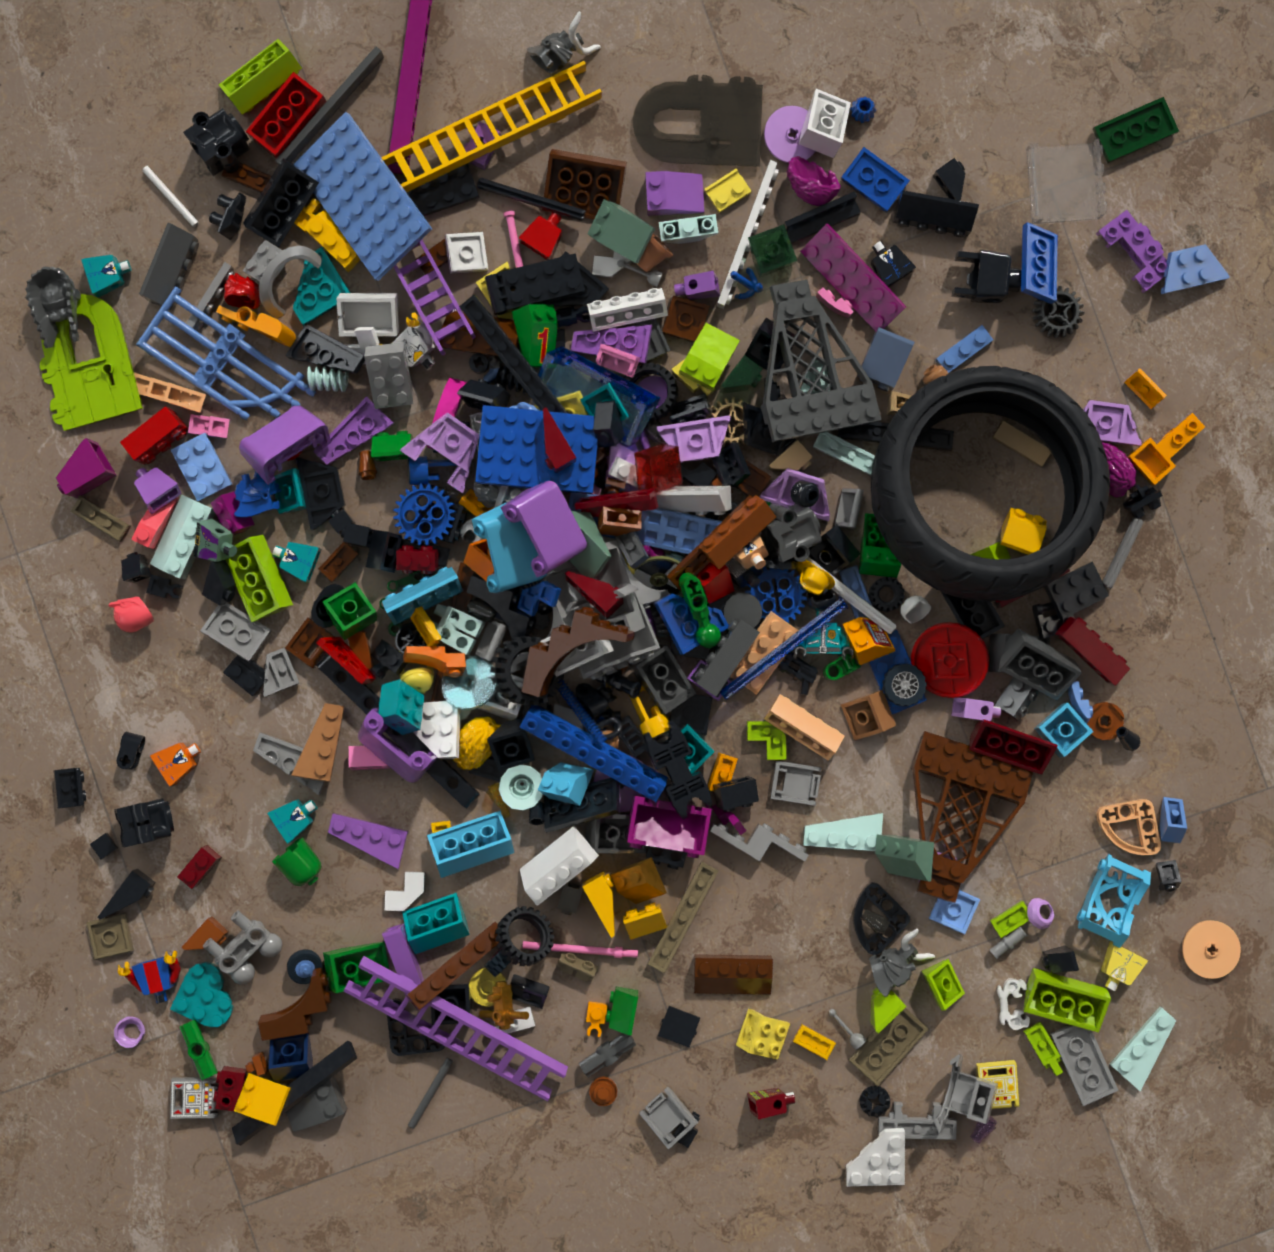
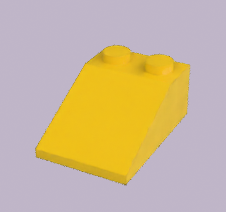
[582,871,615,938]

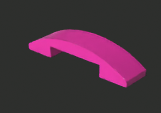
[427,377,467,449]

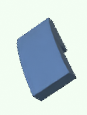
[1068,681,1093,724]

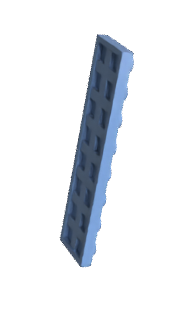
[568,492,722,554]

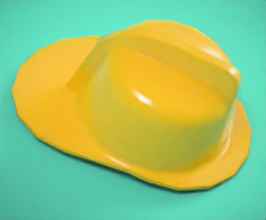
[796,560,835,595]

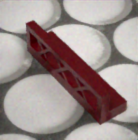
[575,488,658,517]

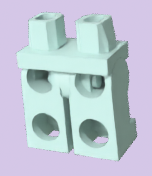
[433,604,486,655]

